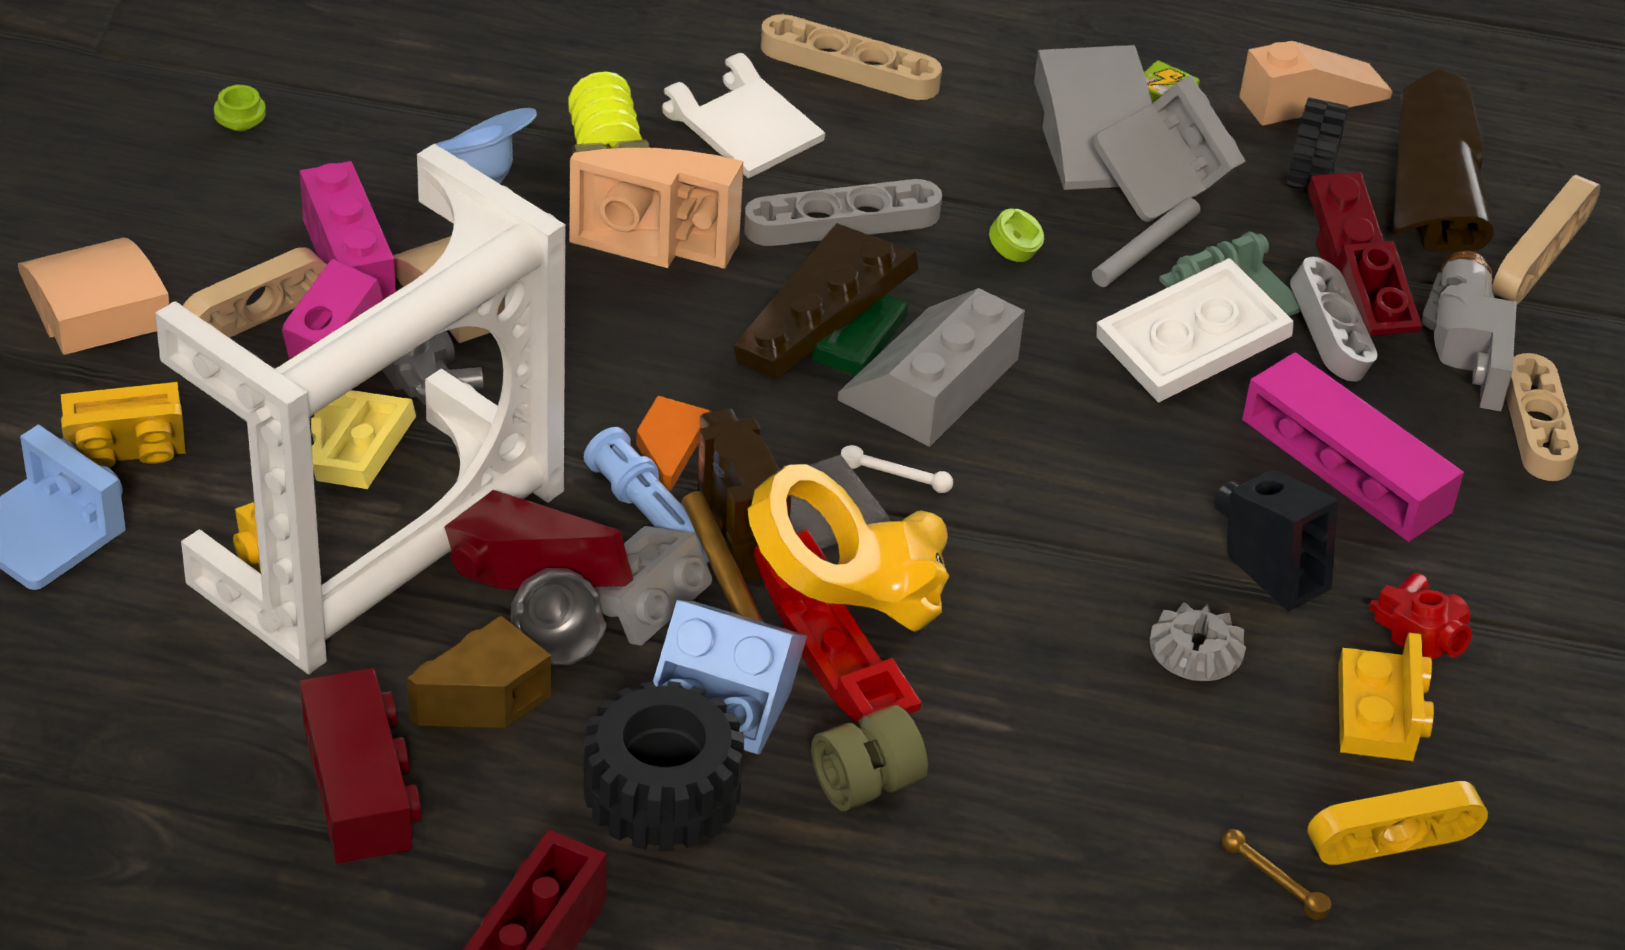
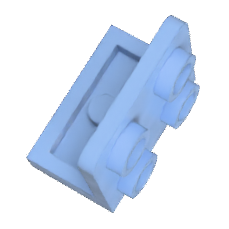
[0,424,126,590]

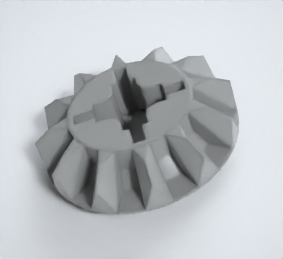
[1150,602,1246,681]

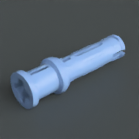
[584,427,709,563]

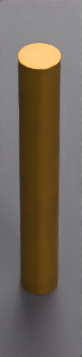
[681,491,764,622]

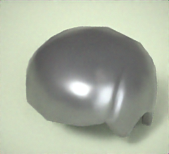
[511,568,606,666]

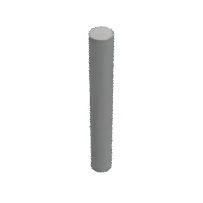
[1092,198,1200,287]

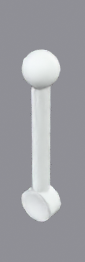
[840,445,954,493]

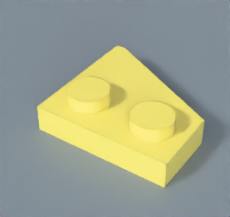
[311,390,416,489]

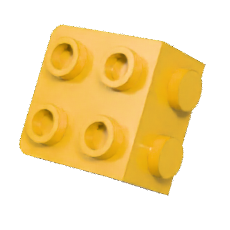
[61,382,186,468]

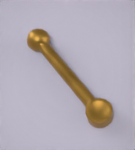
[1221,829,1331,920]

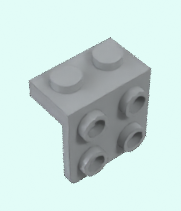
[1093,75,1246,222]

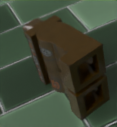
[698,408,791,583]

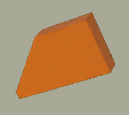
[636,396,710,491]

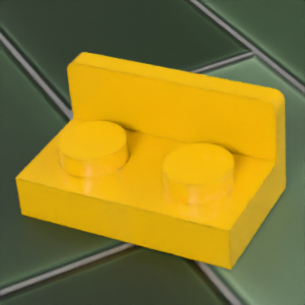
[1338,633,1434,761]

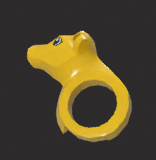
[747,464,949,632]

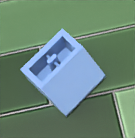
[653,600,807,754]

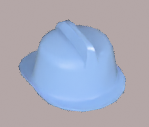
[424,108,537,184]

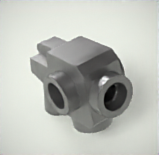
[382,331,483,405]

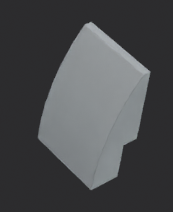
[1034,45,1152,190]

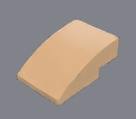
[569,148,744,269]
[18,238,169,355]

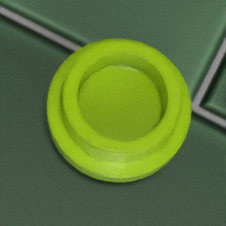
[214,85,266,131]

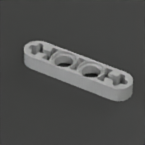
[744,179,942,246]

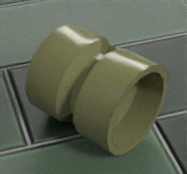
[811,705,928,811]

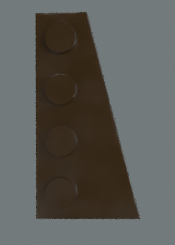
[734,223,919,379]

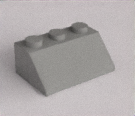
[838,288,1025,447]

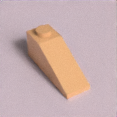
[1240,41,1392,126]

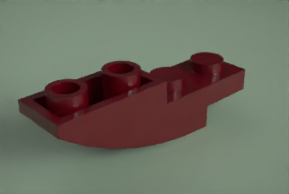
[1307,172,1422,336]

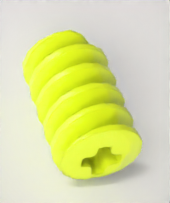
[568,71,642,149]

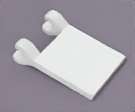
[662,53,825,179]

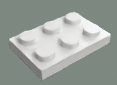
[1097,258,1293,403]

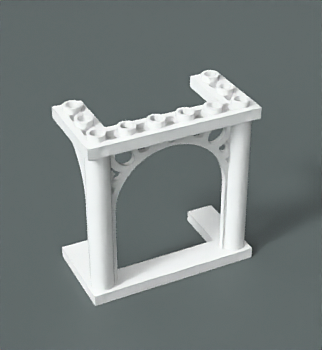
[155,144,565,675]

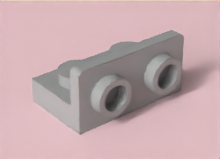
[594,526,712,646]

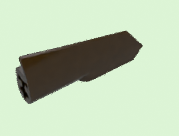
[1393,68,1493,252]

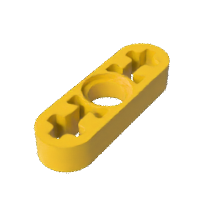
[1307,781,1488,865]

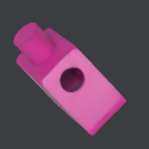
[282,259,383,360]

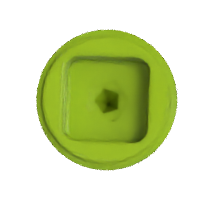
[989,208,1044,262]

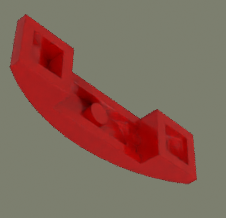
[754,529,922,724]

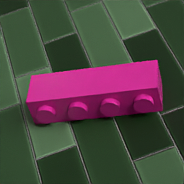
[1242,352,1464,542]

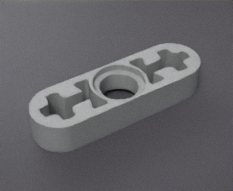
[1290,257,1377,382]

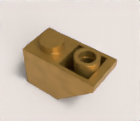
[408,616,551,728]

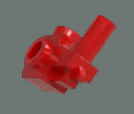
[1369,573,1472,659]

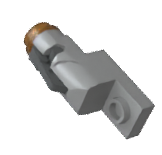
[1421,251,1517,411]

